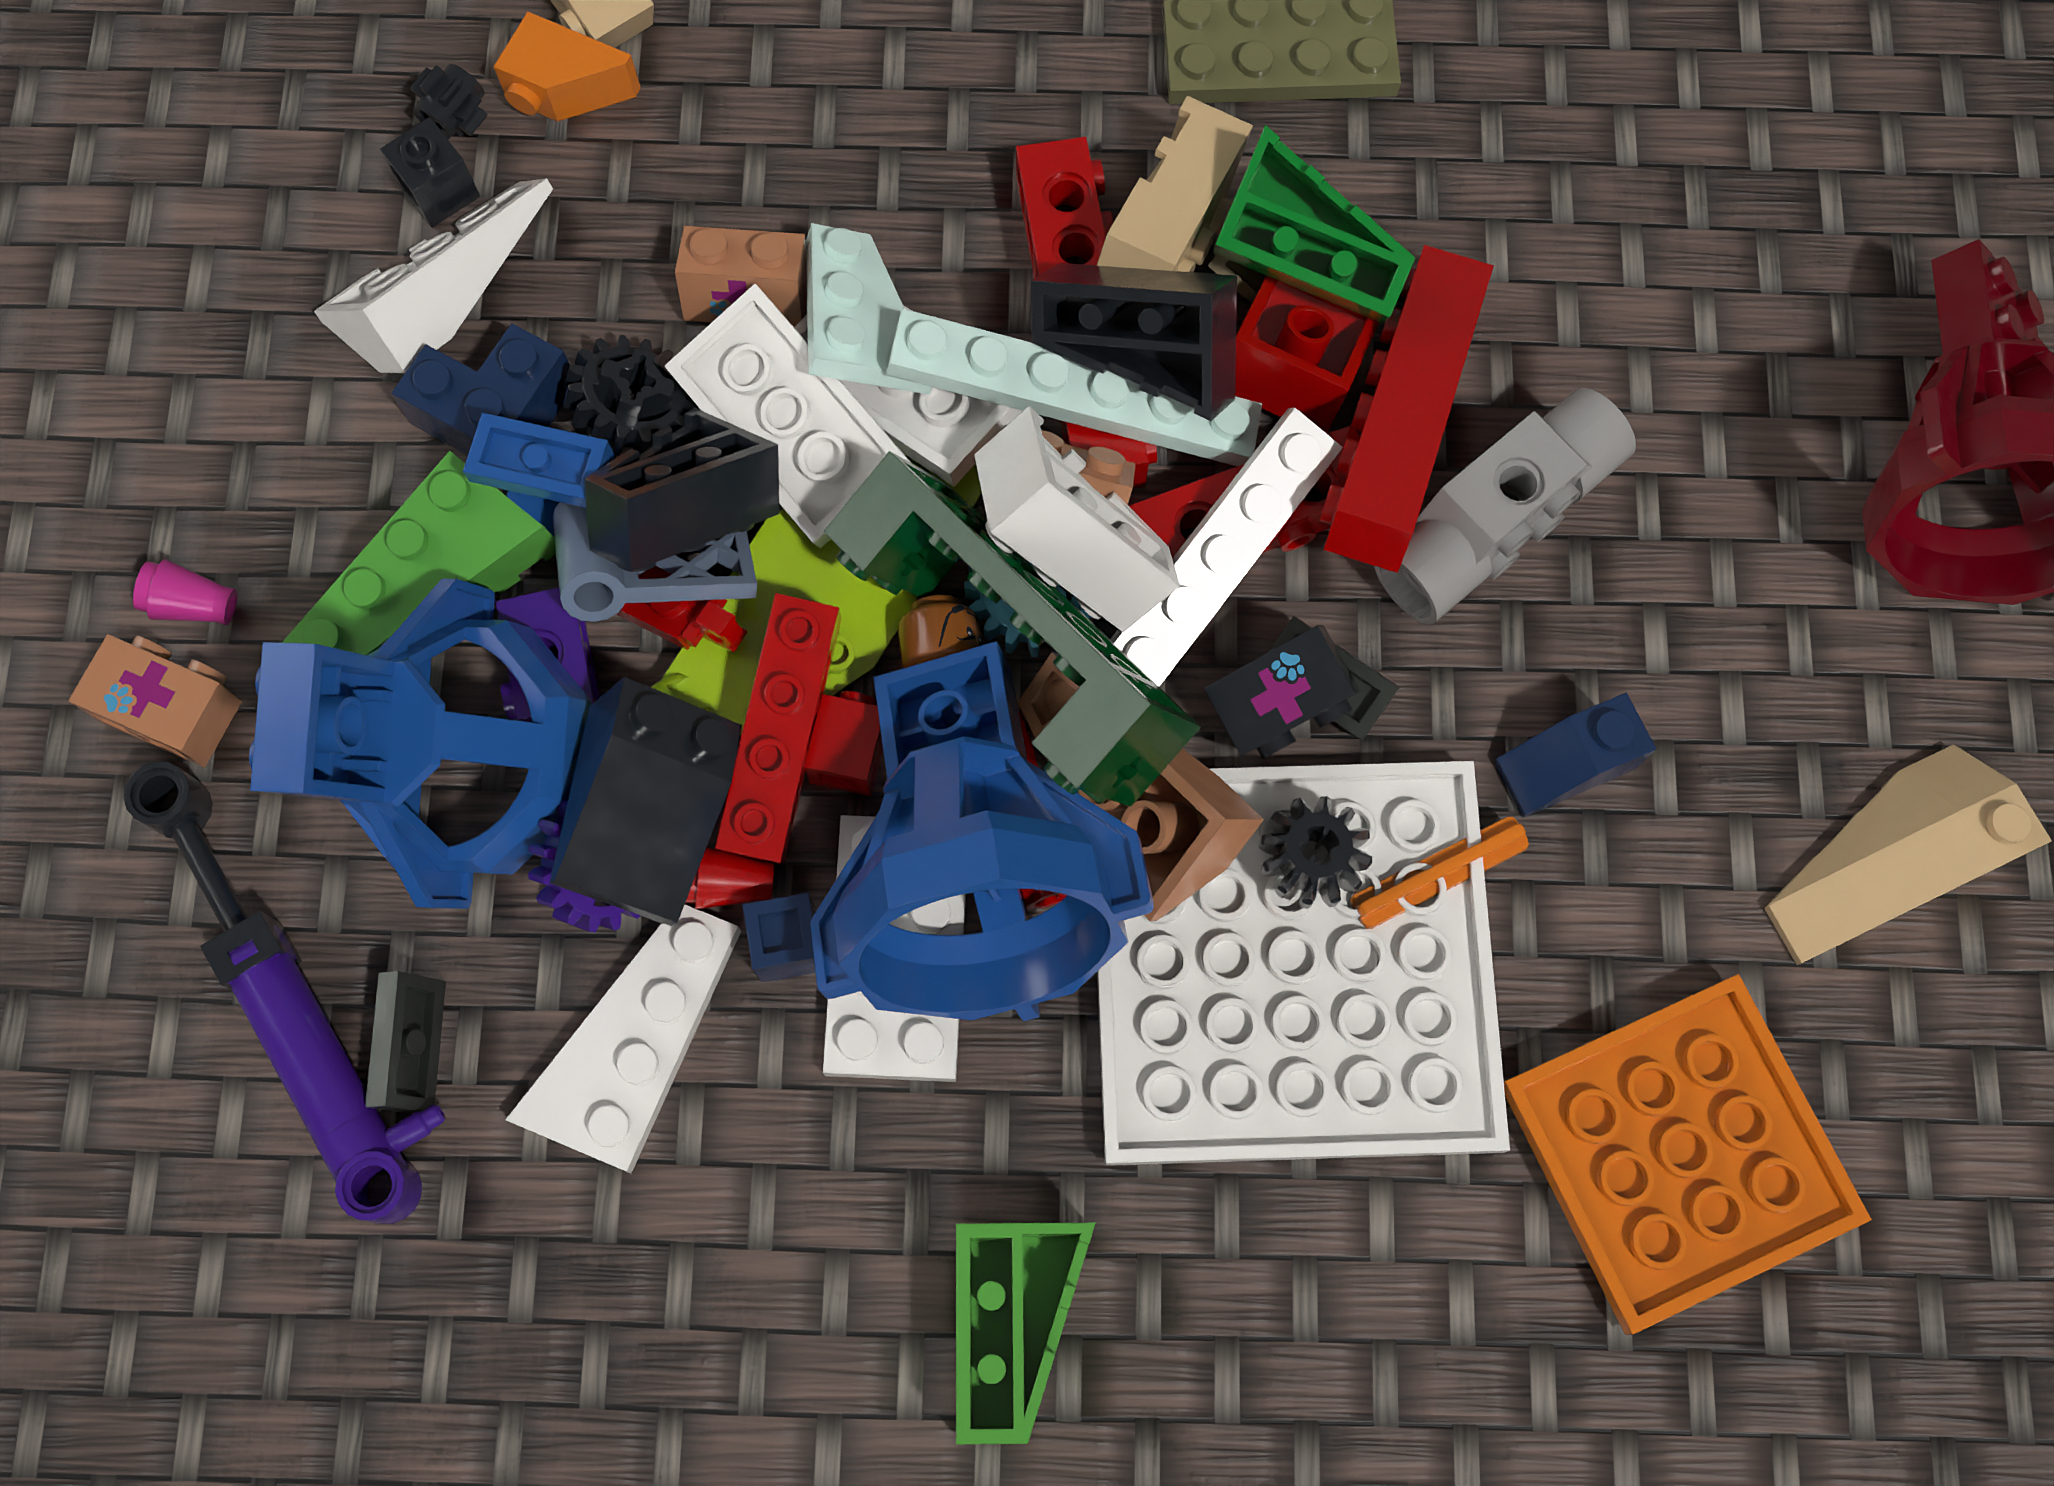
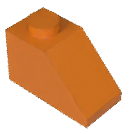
[494,11,641,122]

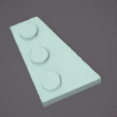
[806,223,933,395]

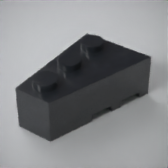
[584,407,779,572]

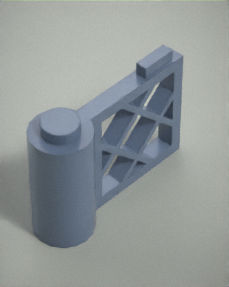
[553,502,757,622]

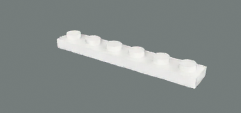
[1110,408,1343,686]

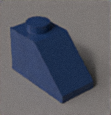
[1494,692,1657,818]

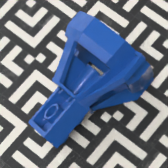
[249,579,592,909]
[810,641,1154,1021]

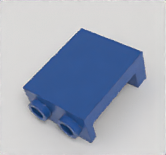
[463,413,616,536]

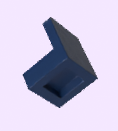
[743,893,817,982]

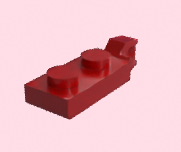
[616,565,748,653]

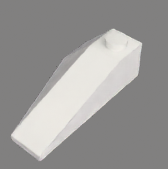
[314,178,553,373]

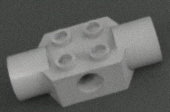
[1374,388,1636,625]

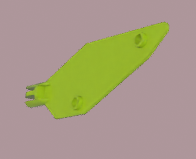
[651,454,982,736]

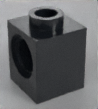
[380,117,481,228]

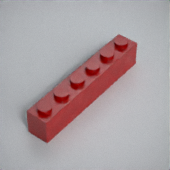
[1319,245,1494,573]

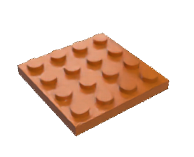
[1504,974,1872,1335]

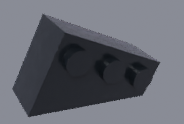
[1031,263,1237,421]

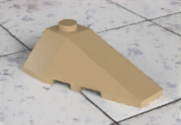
[1764,744,2052,965]

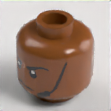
[898,595,982,669]

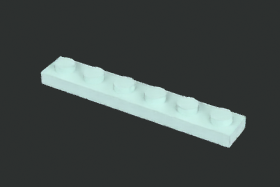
[886,308,1262,466]

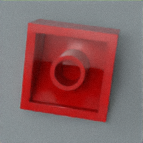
[1235,276,1379,434]

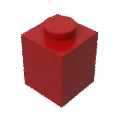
[804,691,883,797]

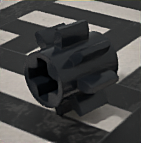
[410,64,488,139]

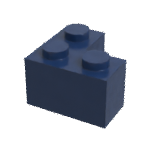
[391,323,570,455]

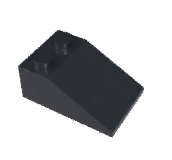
[550,677,742,926]

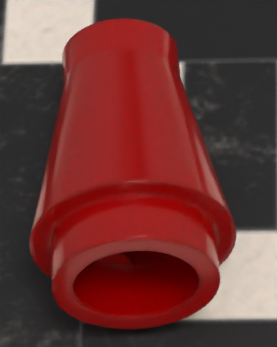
[685,847,774,910]

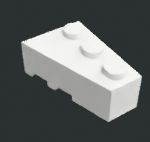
[974,405,1180,632]

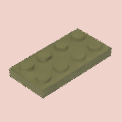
[1162,0,1401,104]

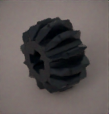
[1259,796,1372,909]

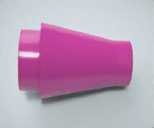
[133,559,238,625]

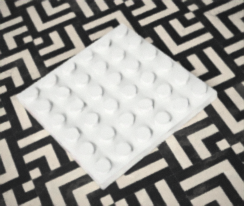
[1097,761,1510,1166]

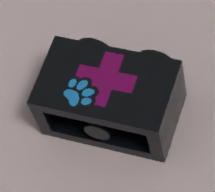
[1204,625,1361,759]

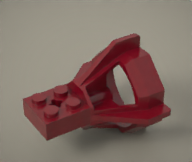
[1862,239,2054,605]

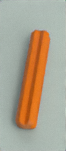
[1350,817,1529,929]

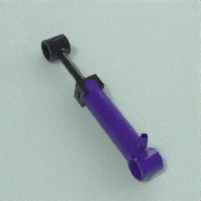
[123,761,446,1224]

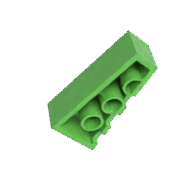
[282,451,556,655]

